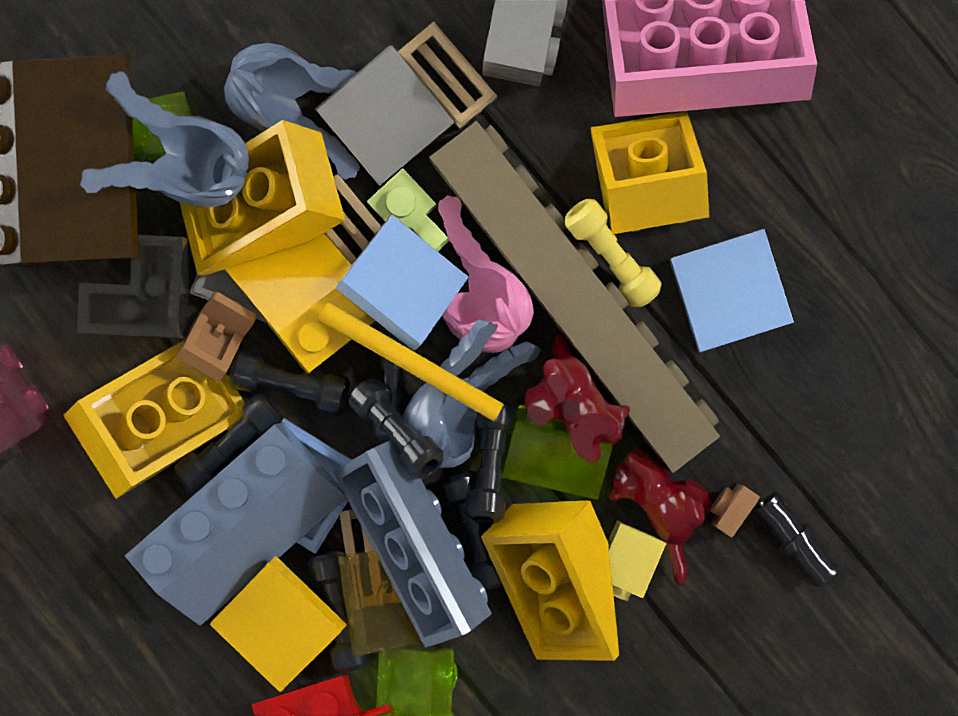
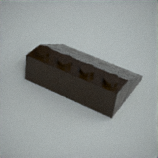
[0,55,139,267]

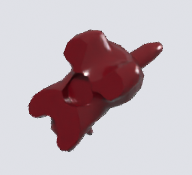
[525,334,631,463]
[609,445,711,585]

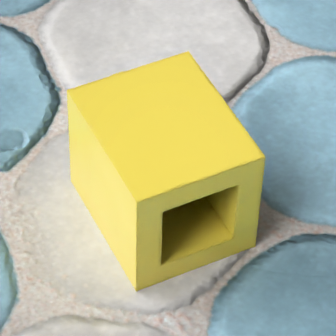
[608,521,666,601]

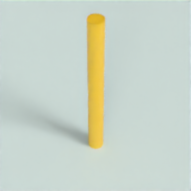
[318,302,504,421]

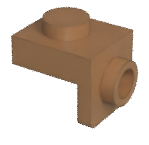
[176,292,257,382]

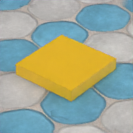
[210,556,347,692]

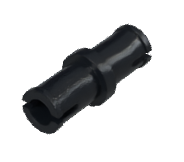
[753,491,839,587]

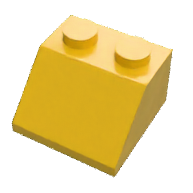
[591,111,709,234]

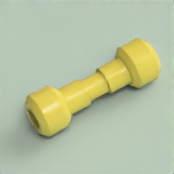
[564,199,661,307]

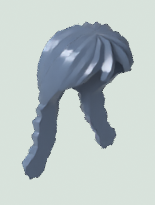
[224,43,360,180]
[80,71,249,207]
[403,319,541,468]

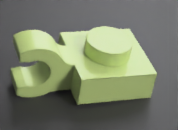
[367,168,449,252]

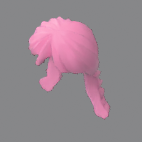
[438,195,534,353]

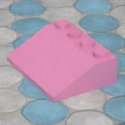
[602,0,817,117]

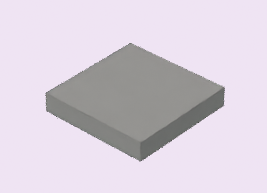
[315,45,454,186]

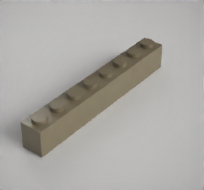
[429,121,720,473]

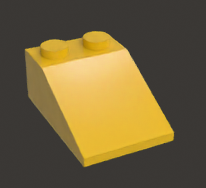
[180,120,345,276]
[224,233,376,374]
[63,340,245,499]
[481,501,619,661]

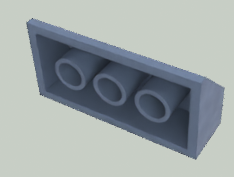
[125,423,347,626]
[333,440,492,648]

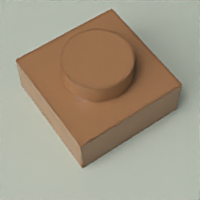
[710,483,760,538]

